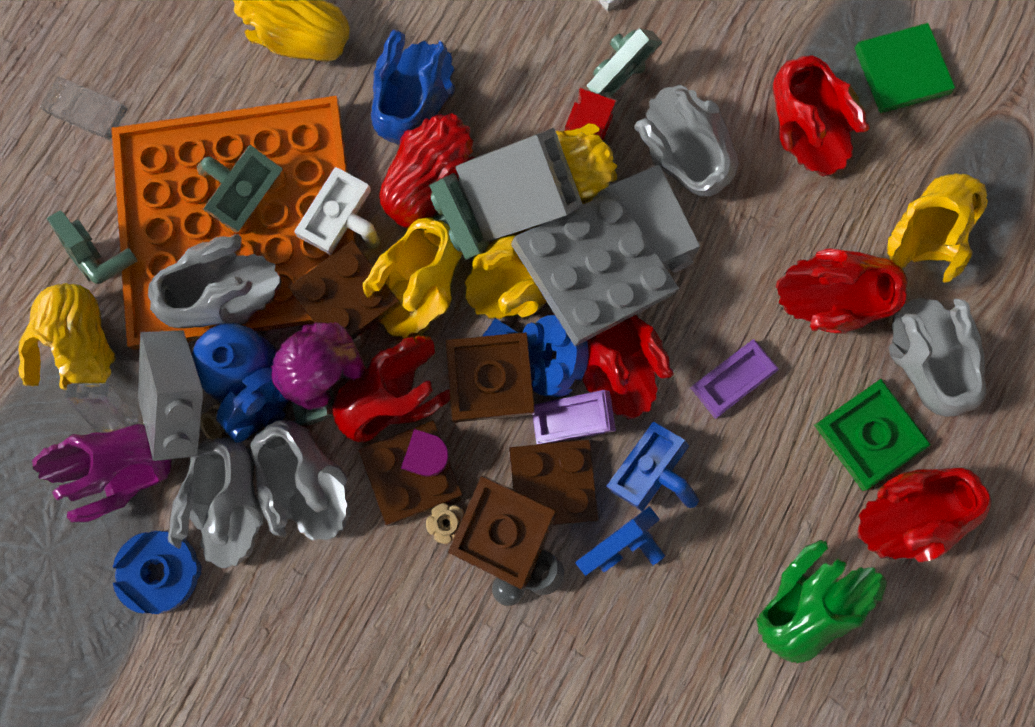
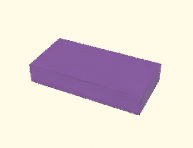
[691,339,779,419]
[533,390,616,444]

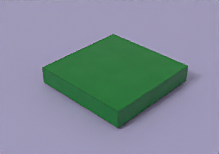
[854,23,955,114]
[814,379,931,491]

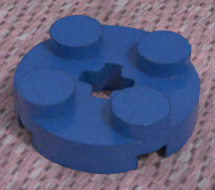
[523,315,589,397]
[216,366,289,443]
[113,531,202,614]

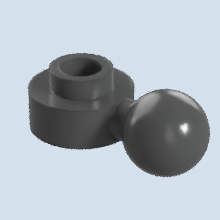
[492,550,564,606]

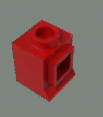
[565,88,616,141]

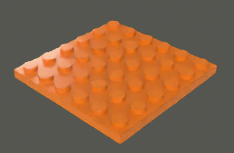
[112,95,357,350]

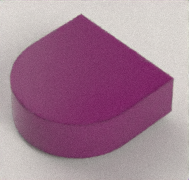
[401,429,449,477]

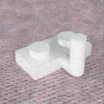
[294,167,380,255]

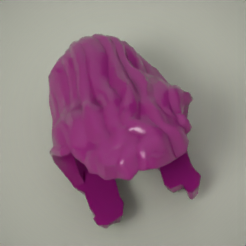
[271,322,366,410]
[32,424,172,523]

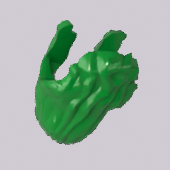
[756,540,887,663]

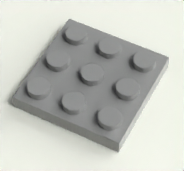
[511,190,679,346]

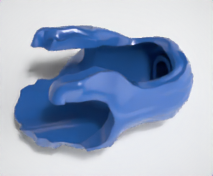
[371,29,455,145]

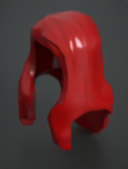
[773,55,870,177]
[379,113,476,228]
[776,248,908,334]
[582,315,674,419]
[333,335,450,442]
[857,468,992,562]

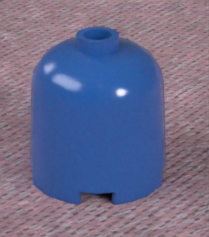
[191,323,278,403]

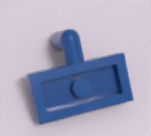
[606,421,699,512]
[575,506,665,576]

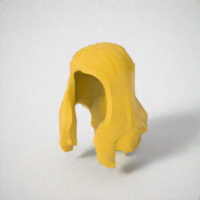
[233,0,350,62]
[555,123,617,204]
[887,173,988,283]
[363,217,462,339]
[465,224,546,319]
[18,283,116,400]

